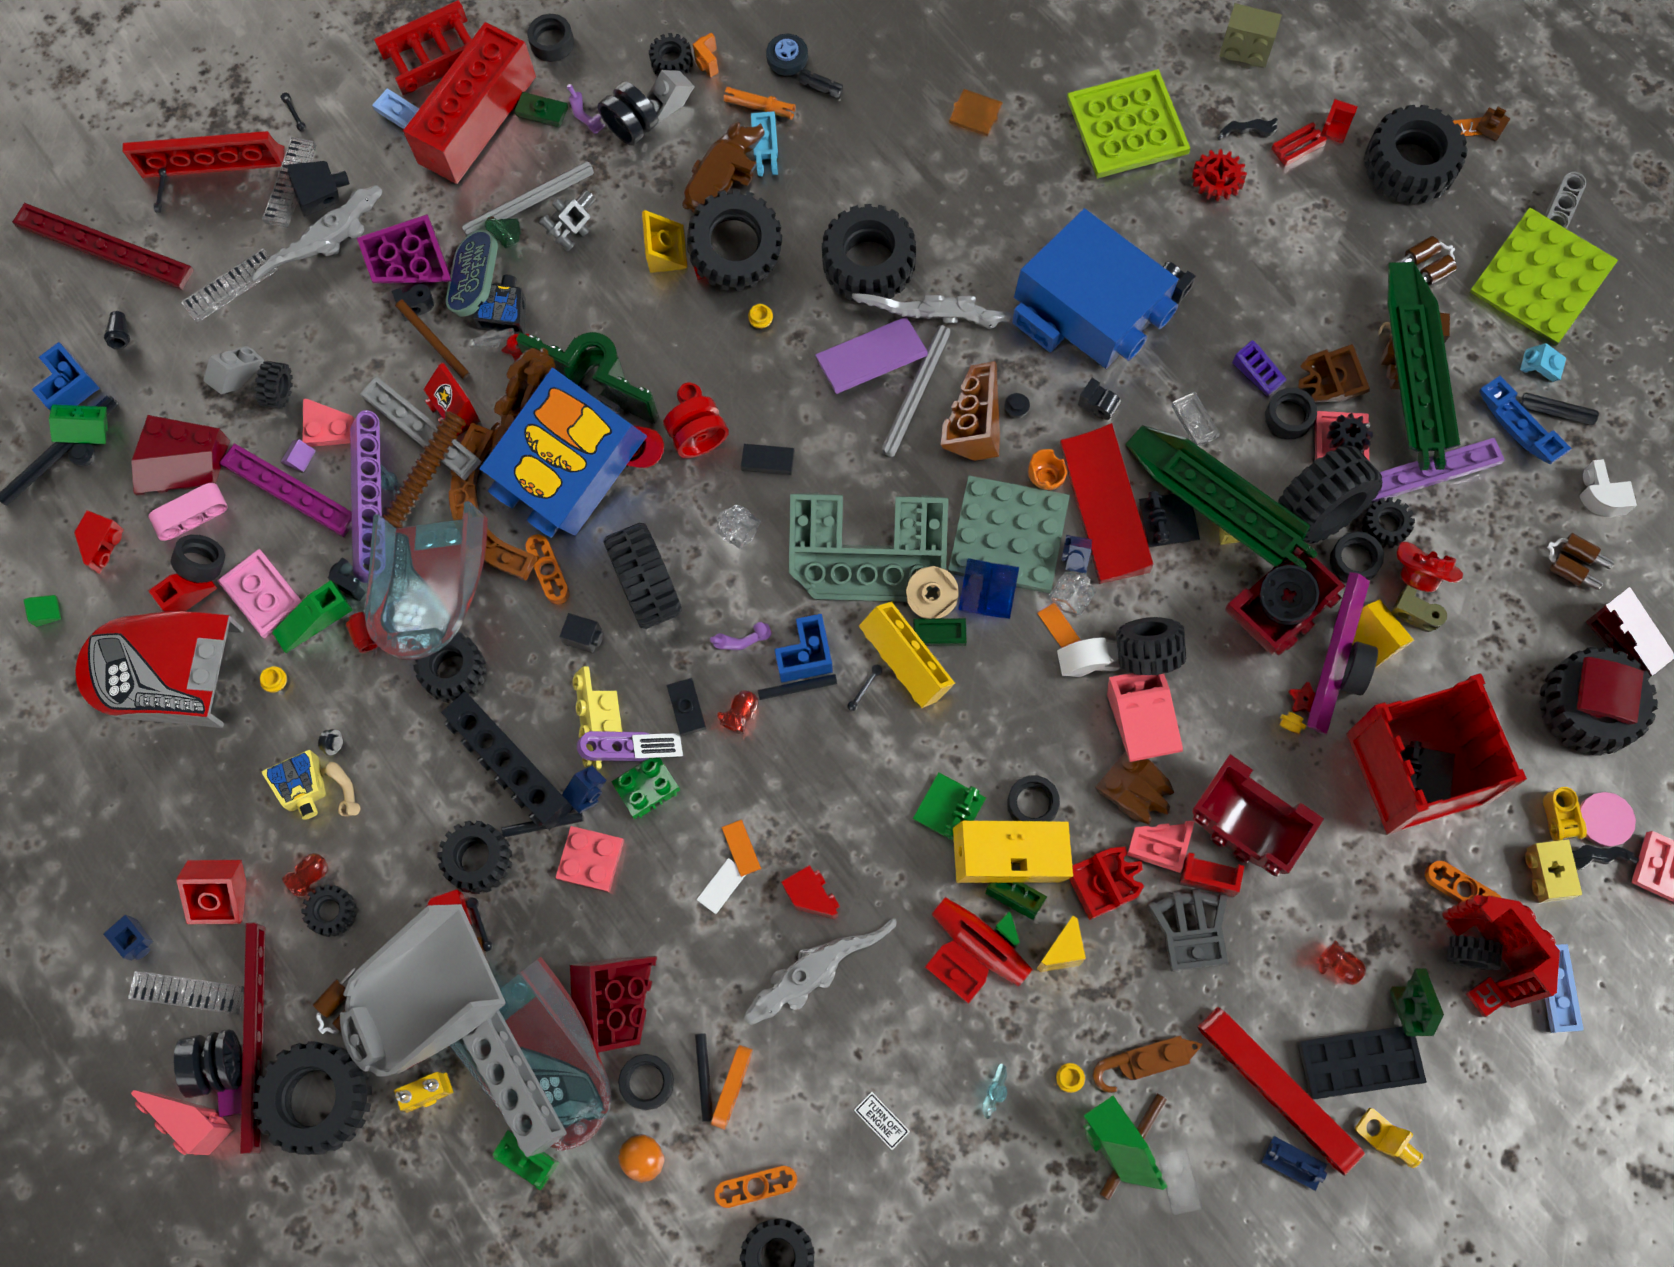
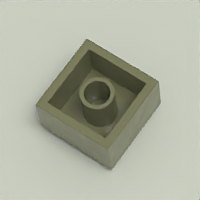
[1219,3,1282,68]

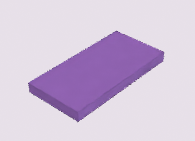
[815,317,928,394]

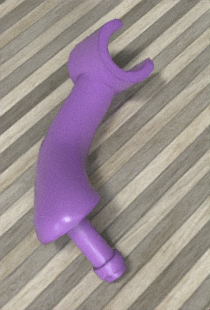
[567,84,605,134]
[710,622,772,650]

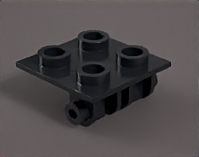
[1139,491,1200,547]
[1400,741,1455,803]

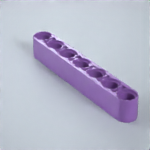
[350,410,383,583]

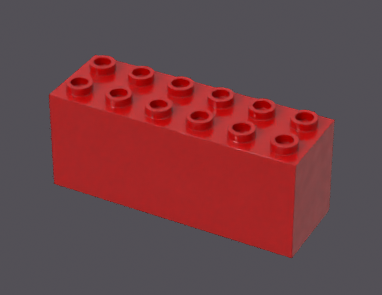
[403,22,536,184]

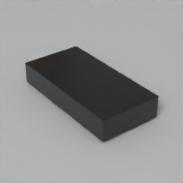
[741,444,795,475]

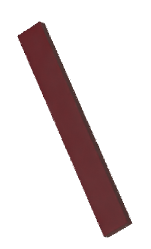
[12,203,194,290]
[240,922,266,1154]

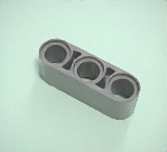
[1545,172,1586,228]

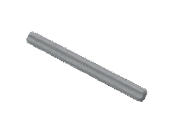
[462,161,594,236]
[882,325,950,457]

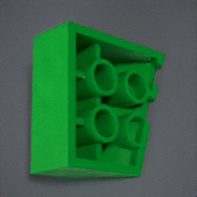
[1083,1096,1168,1190]

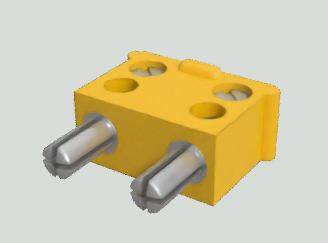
[394,1072,454,1113]

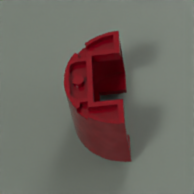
[1225,547,1345,656]
[1193,754,1324,877]

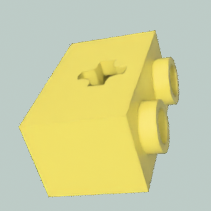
[1525,839,1582,903]

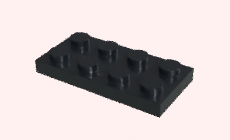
[1298,1026,1427,1100]

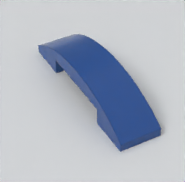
[1479,376,1572,464]

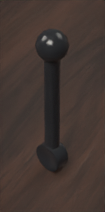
[280,92,306,131]
[154,168,167,213]
[847,664,882,711]
[467,897,493,952]

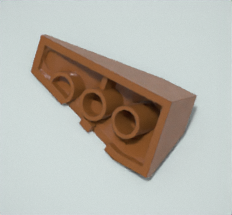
[941,361,1000,461]

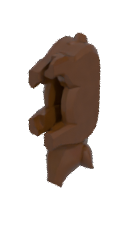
[682,122,765,213]
[489,348,556,454]

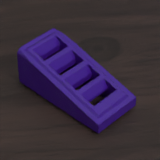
[1232,340,1287,397]

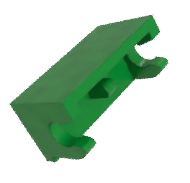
[49,404,108,444]
[493,1130,560,1190]

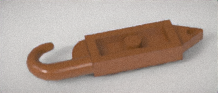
[1093,1035,1203,1093]

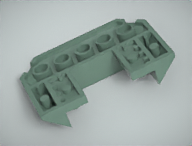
[789,492,948,602]

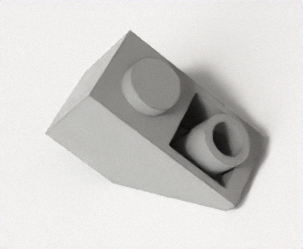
[647,70,695,124]
[203,346,264,394]

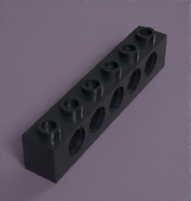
[441,691,574,831]

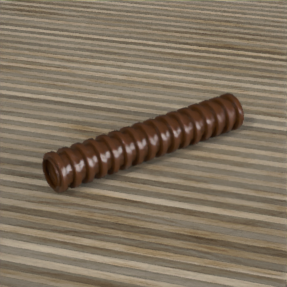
[382,411,466,528]

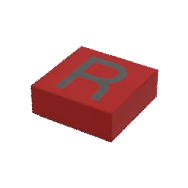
[1465,977,1509,1017]

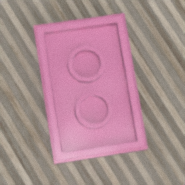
[217,549,302,639]

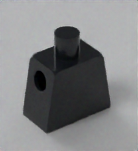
[286,161,350,217]

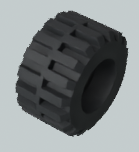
[1116,617,1187,675]
[413,632,487,703]
[437,820,513,894]
[740,1218,815,1267]

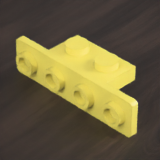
[573,666,622,771]

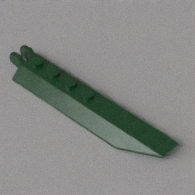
[1387,262,1461,470]
[1125,425,1318,569]

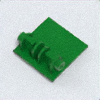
[611,757,680,819]
[913,772,986,841]

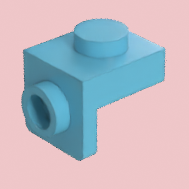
[1520,343,1566,382]

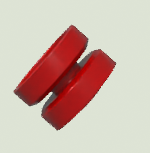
[663,396,729,458]

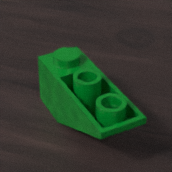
[272,580,353,653]

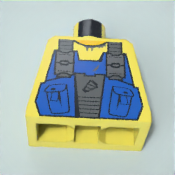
[262,750,326,820]

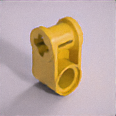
[1543,787,1587,841]

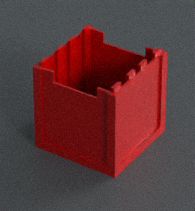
[1346,673,1527,835]

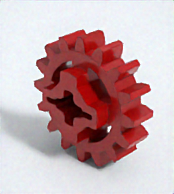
[1192,149,1247,202]

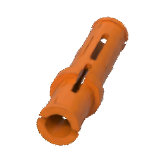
[724,87,796,120]

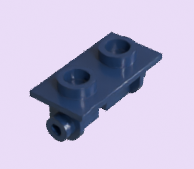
[1262,1136,1327,1191]

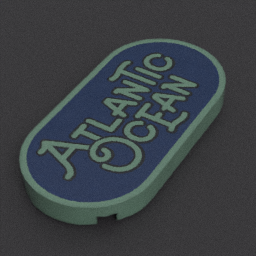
[446,230,498,317]

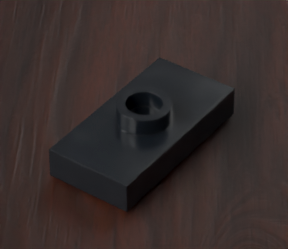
[666,678,706,737]

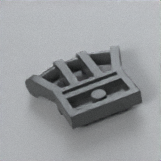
[1147,889,1228,972]

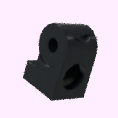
[1162,262,1196,303]
[391,284,434,321]
[1078,377,1121,420]

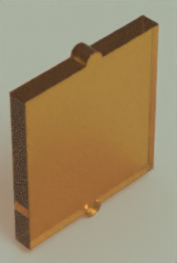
[949,89,1003,136]

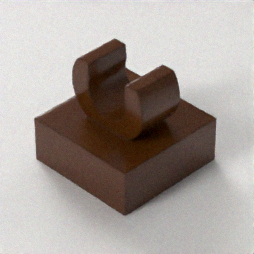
[1475,107,1511,141]

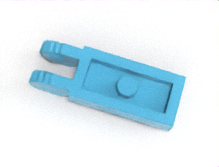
[751,111,778,177]

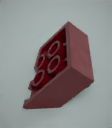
[131,415,230,495]
[570,956,657,1053]

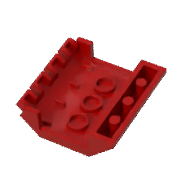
[1442,895,1560,1008]

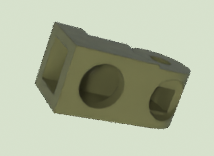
[1391,585,1447,632]

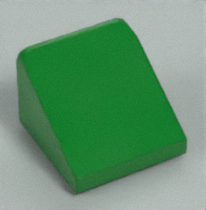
[24,595,62,627]
[994,911,1020,948]

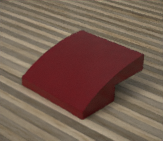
[1577,657,1644,725]

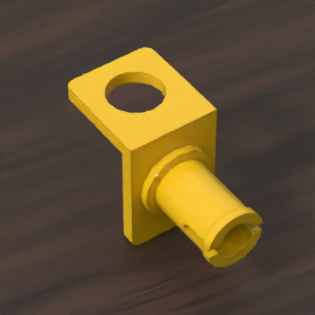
[1355,1108,1423,1168]

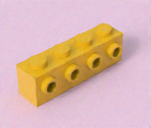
[859,602,955,708]

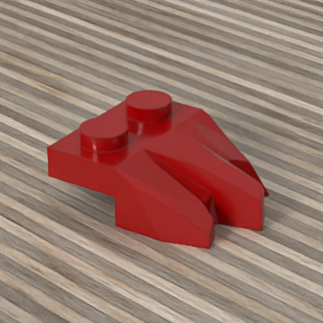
[1069,846,1144,920]

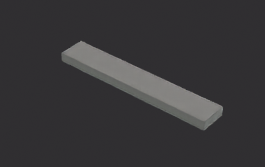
[360,376,482,481]

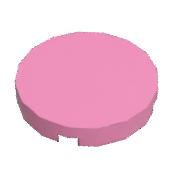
[1580,792,1636,847]

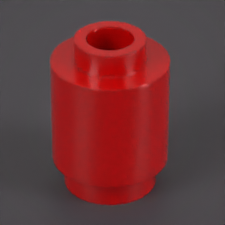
[346,612,379,653]

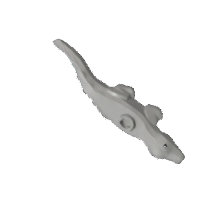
[251,185,383,282]
[852,294,1012,329]
[744,919,897,1025]

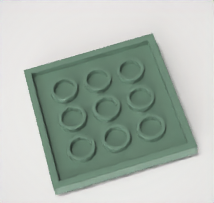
[948,475,1070,594]

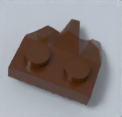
[1298,344,1370,402]
[1095,751,1175,825]

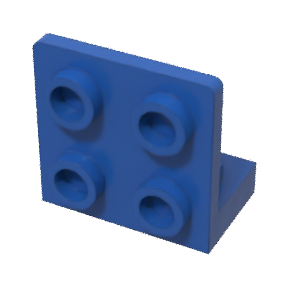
[1012,302,1065,353]

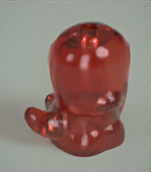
[717,690,759,734]
[282,853,328,898]
[1317,940,1366,985]

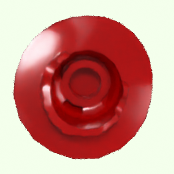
[1396,542,1463,592]

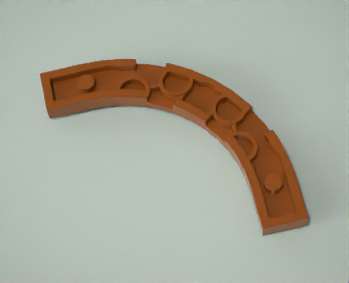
[448,423,538,581]

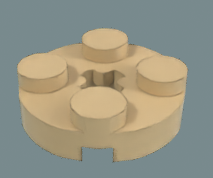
[906,566,959,619]

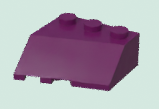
[357,214,452,284]

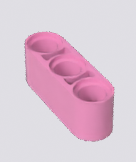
[148,483,228,541]

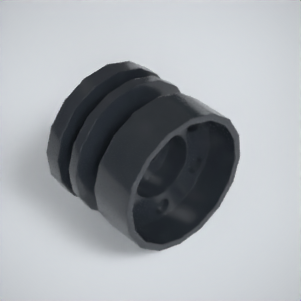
[1259,565,1319,626]
[174,1029,243,1098]

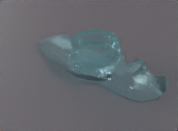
[380,463,403,495]
[983,1064,1007,1119]

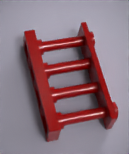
[374,0,472,95]

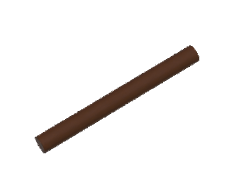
[395,299,470,379]
[1099,1093,1167,1200]

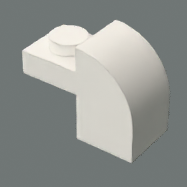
[1579,459,1637,517]
[1057,638,1121,677]

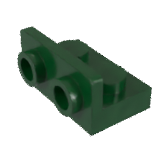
[1390,968,1444,1036]

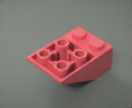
[1107,673,1183,762]
[131,1090,234,1155]

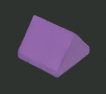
[281,439,316,472]

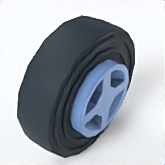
[766,33,808,76]

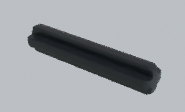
[1520,392,1599,425]

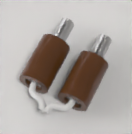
[1397,236,1457,285]
[1547,533,1614,590]
[312,968,357,1034]

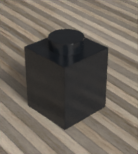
[559,613,603,653]

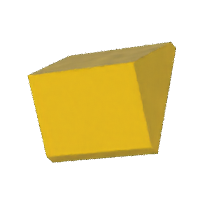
[642,210,687,273]
[1352,599,1414,668]
[1037,916,1086,972]

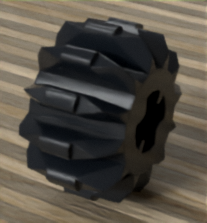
[1326,413,1373,453]

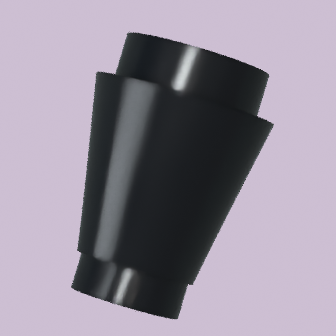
[104,311,130,349]

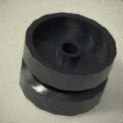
[597,81,659,146]

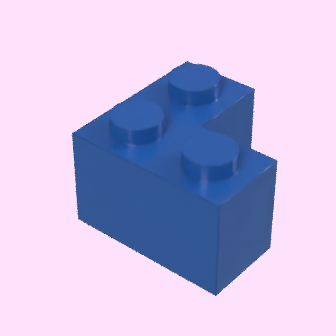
[32,342,100,411]
[775,614,833,683]

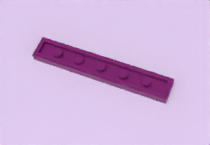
[220,443,352,538]
[1307,572,1370,734]

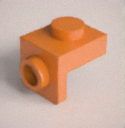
[693,33,718,77]

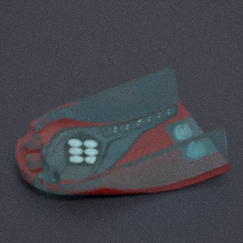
[365,501,488,660]
[450,957,611,1151]

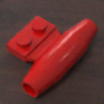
[925,897,1033,1004]

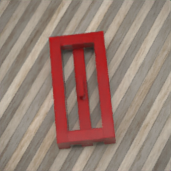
[1271,122,1327,167]

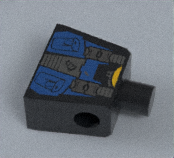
[473,274,526,334]

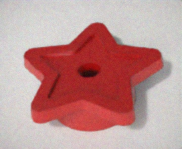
[501,333,529,361]
[1289,682,1316,713]

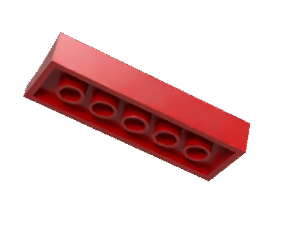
[122,131,284,178]
[1060,423,1154,584]

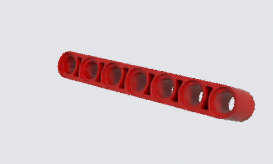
[1197,1007,1365,1176]

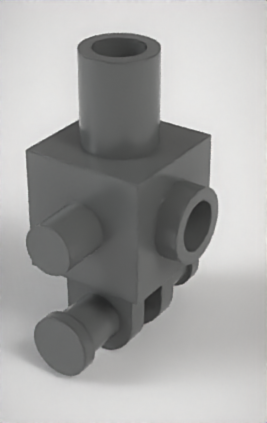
[538,190,596,252]

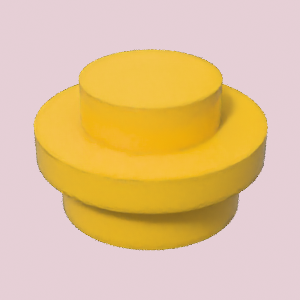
[748,304,773,329]
[260,666,287,693]
[1279,712,1306,734]
[1056,1063,1085,1093]

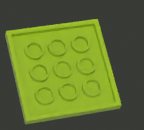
[1067,69,1191,179]
[1470,207,1618,346]

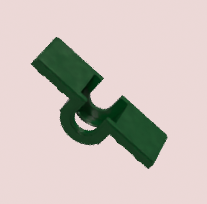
[516,332,659,424]

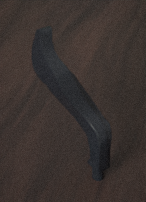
[1217,118,1278,140]
[1572,845,1639,870]

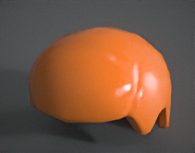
[1028,449,1067,491]
[618,1134,664,1183]

